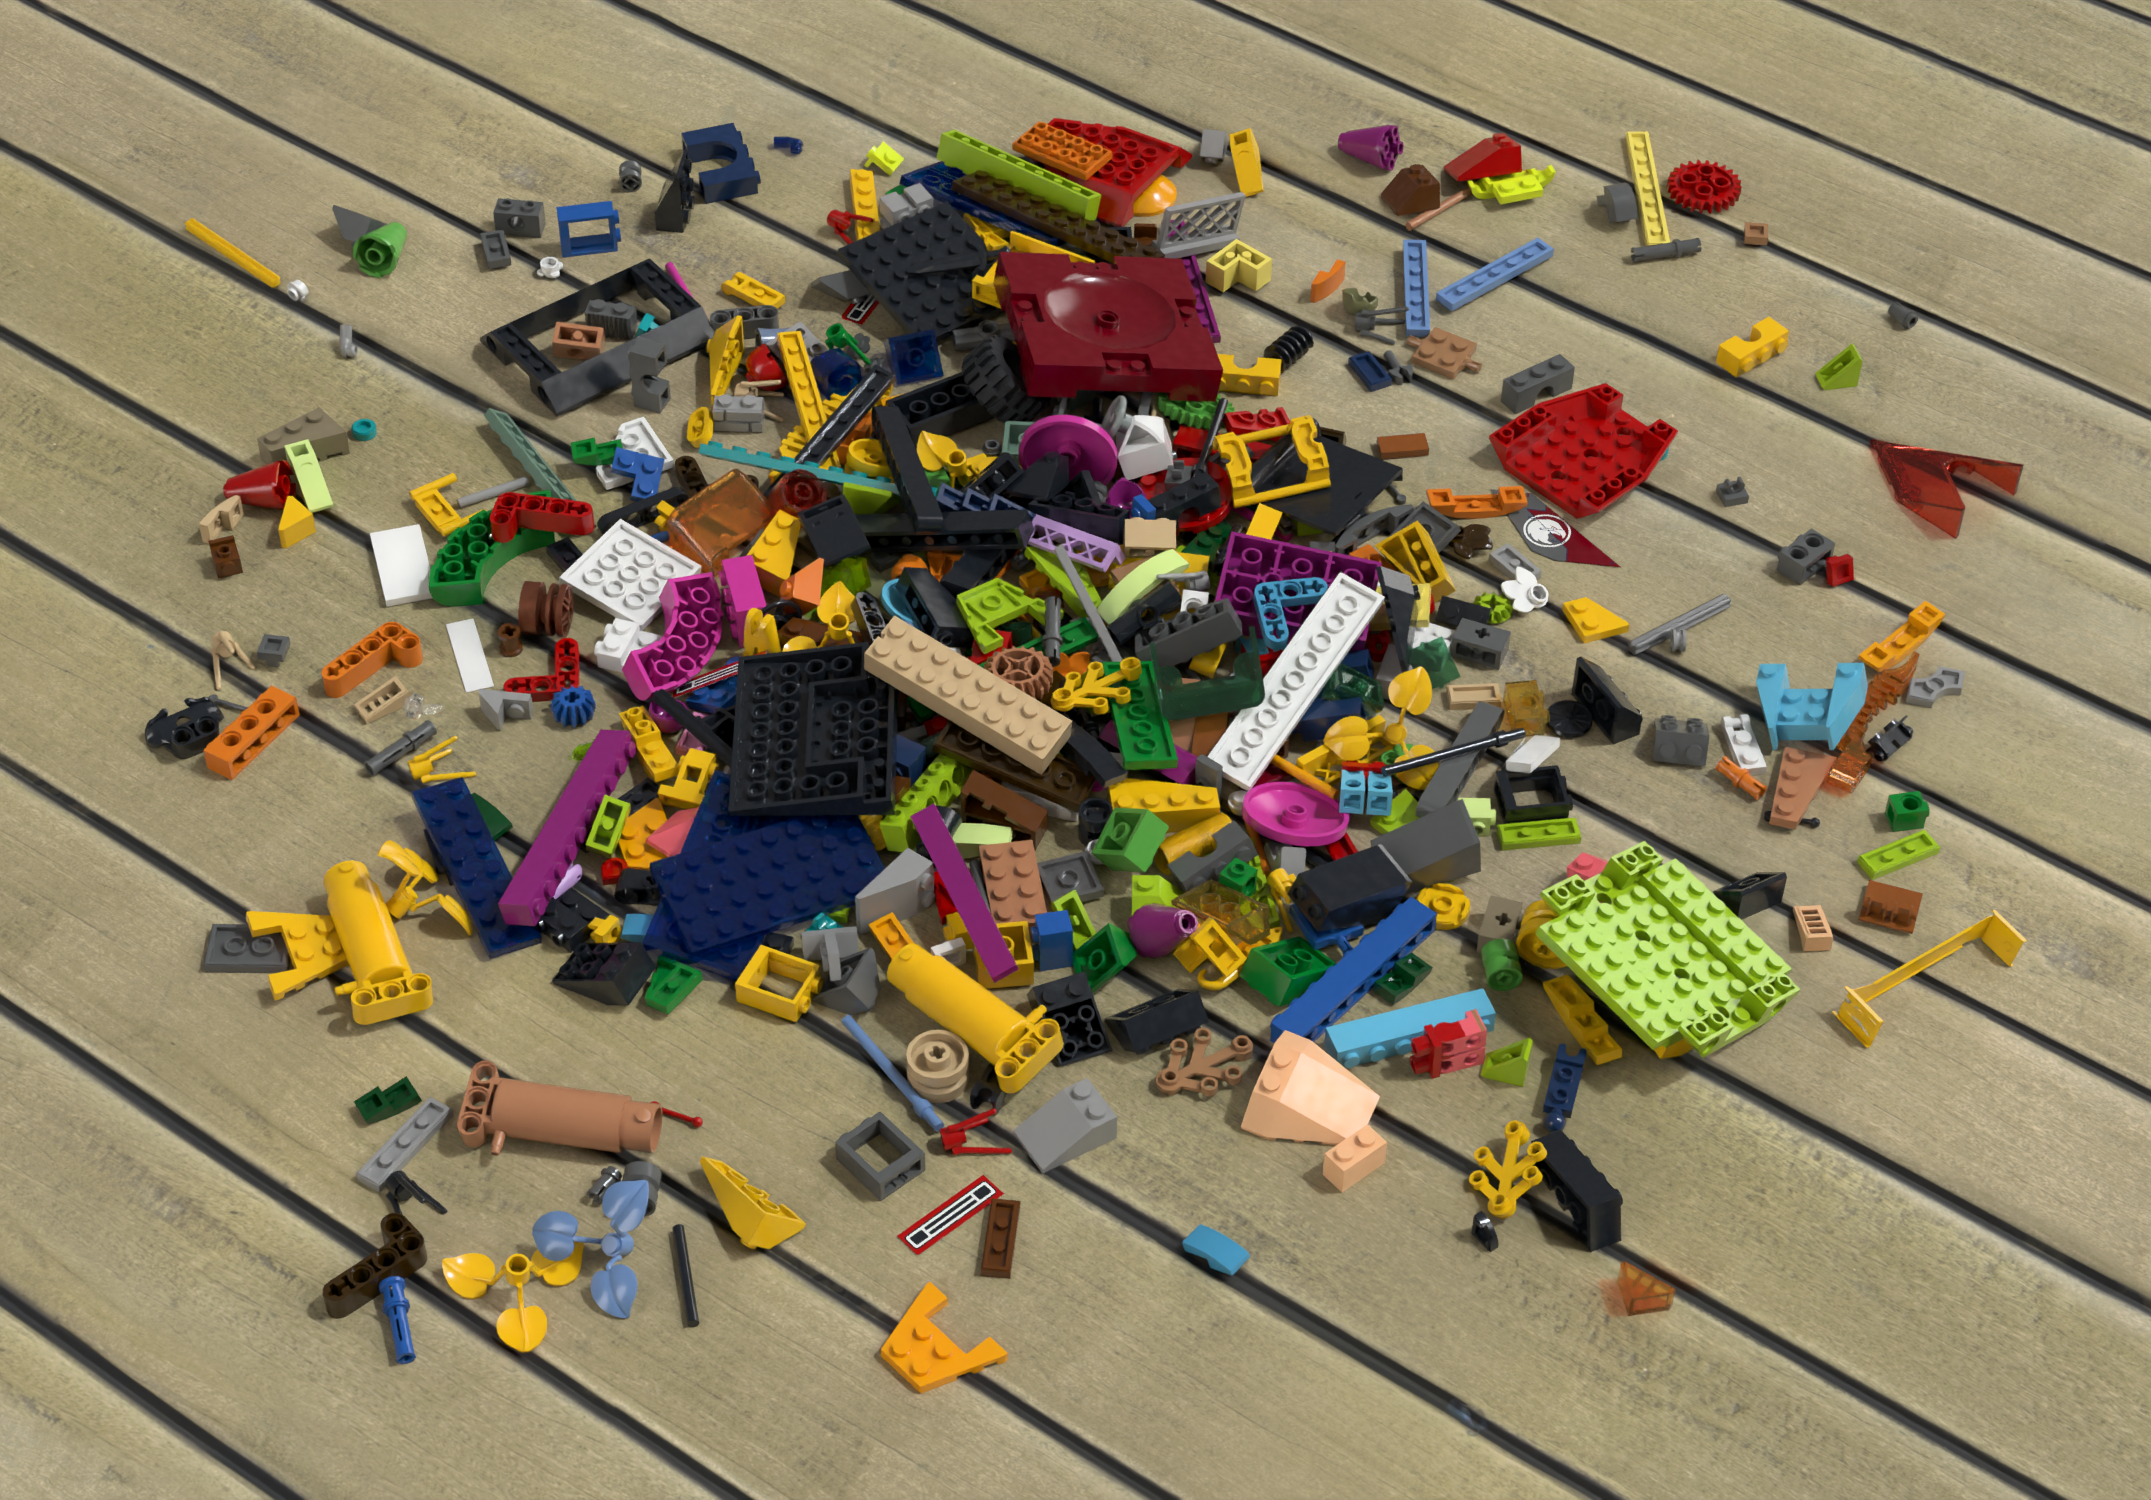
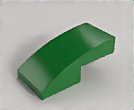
[571,437,623,465]

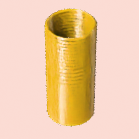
[1153,813,1232,875]

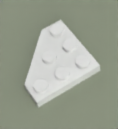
[596,417,674,490]

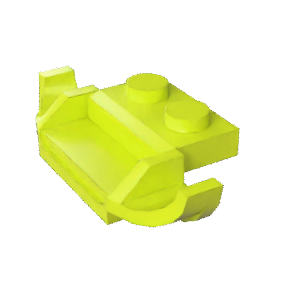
[1468,165,1556,205]

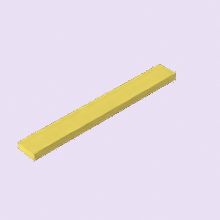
[1625,132,1670,246]

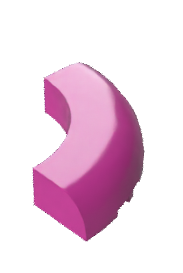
[622,572,723,700]

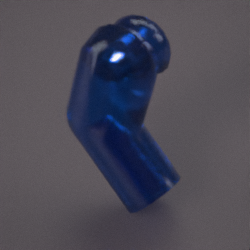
[774,136,804,154]

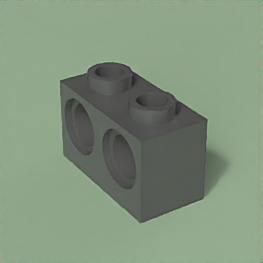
[1777,528,1835,585]

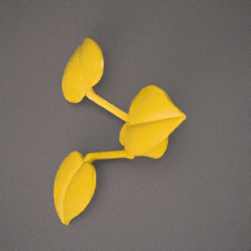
[917,431,1022,488]
[782,581,855,652]
[1323,667,1439,790]
[377,840,473,937]
[442,1241,584,1353]

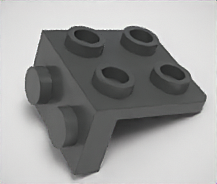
[1653,715,1710,766]

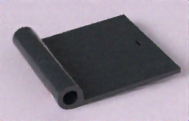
[1250,418,1403,537]

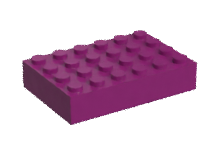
[1215,531,1382,652]

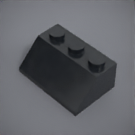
[1571,657,1643,745]
[1104,989,1209,1055]

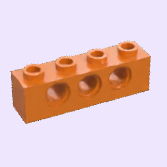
[203,685,300,780]

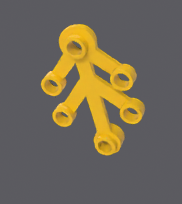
[1051,657,1142,714]
[1469,1120,1547,1219]

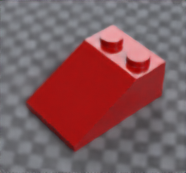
[1443,133,1522,182]

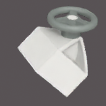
[1101,395,1173,480]

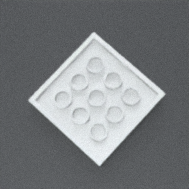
[559,519,702,631]

